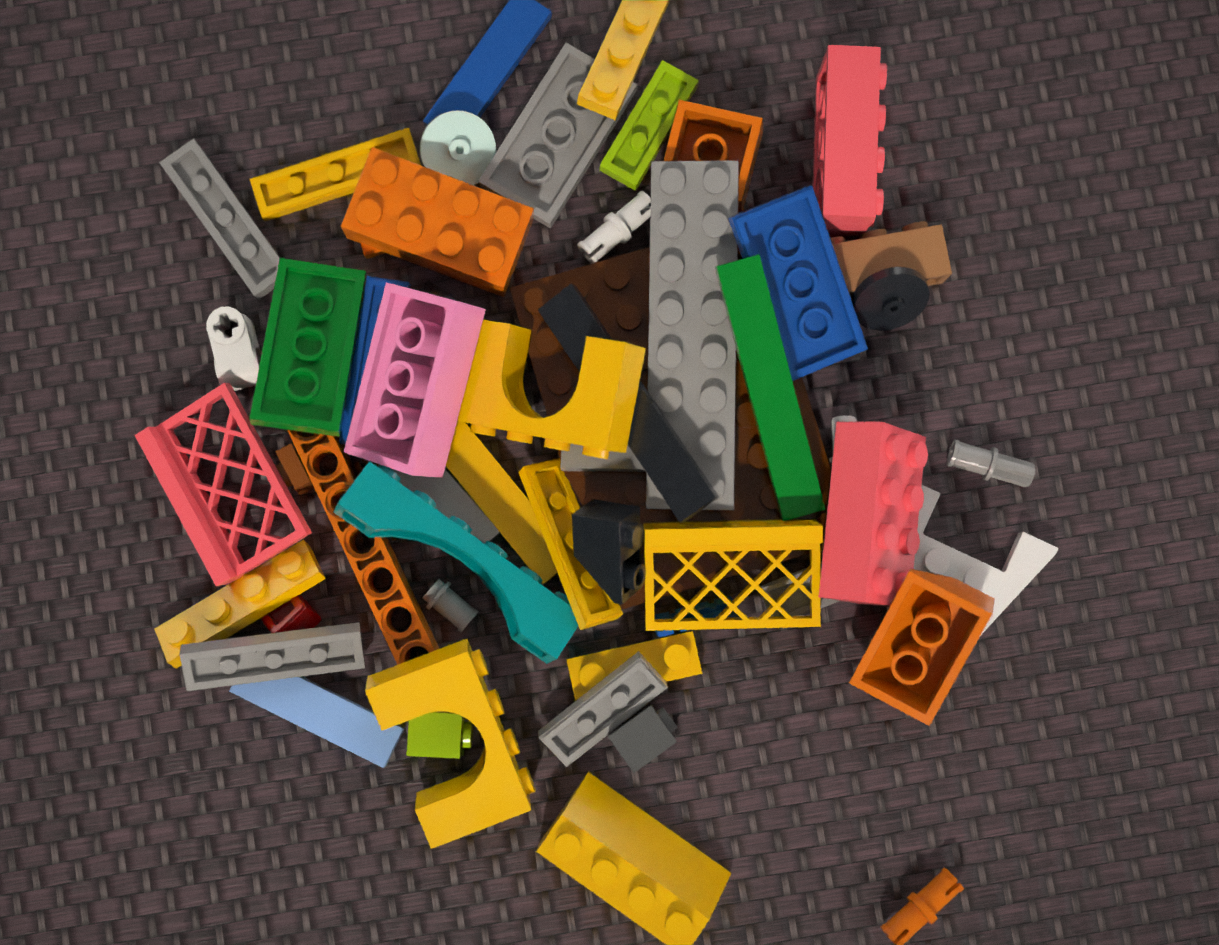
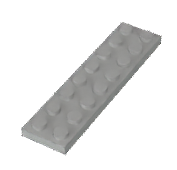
[646,160,739,510]

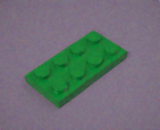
[249,258,366,437]

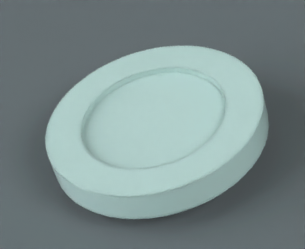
[420,110,496,185]

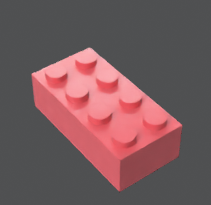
[813,45,887,240]
[819,422,928,607]

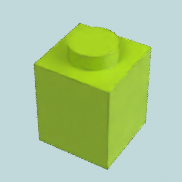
[406,711,473,759]

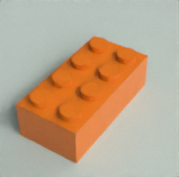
[341,147,534,297]

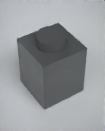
[608,703,678,773]

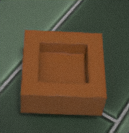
[275,444,314,495]

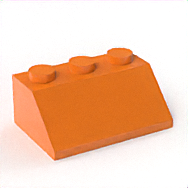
[849,569,995,726]

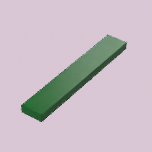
[715,254,825,521]

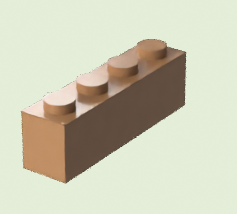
[830,221,952,300]

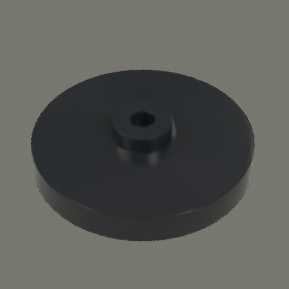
[852,267,930,331]

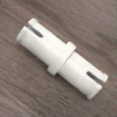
[577,191,651,264]

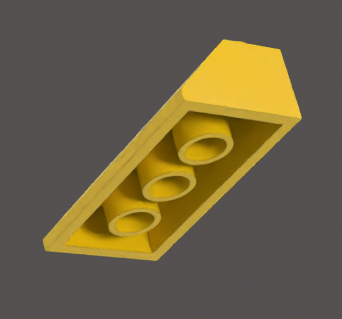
[536,771,731,945]

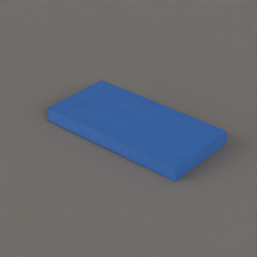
[728,186,868,381]

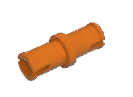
[880,867,964,945]

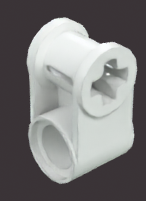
[206,306,262,391]

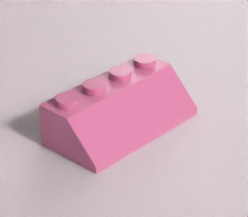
[344,282,486,478]

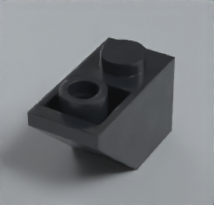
[572,499,646,605]

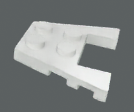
[887,485,1058,635]

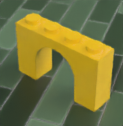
[457,320,646,459]
[365,638,536,849]

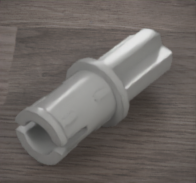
[946,439,1035,487]

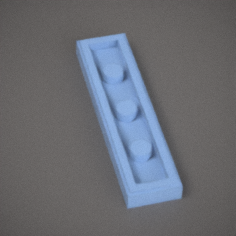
[229,676,405,768]

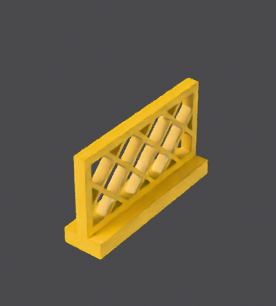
[643,519,823,631]

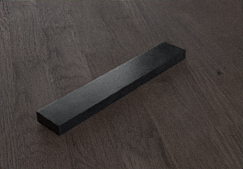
[538,284,719,523]

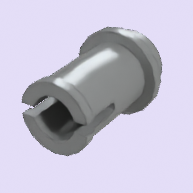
[422,579,479,632]

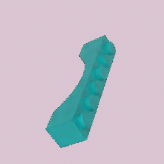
[334,461,578,664]

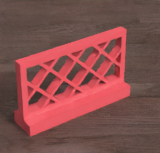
[135,383,312,586]

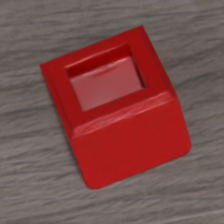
[260,595,322,633]

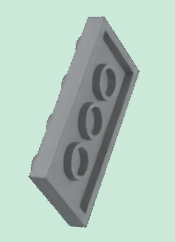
[478,43,637,228]

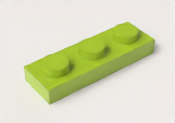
[599,60,699,191]

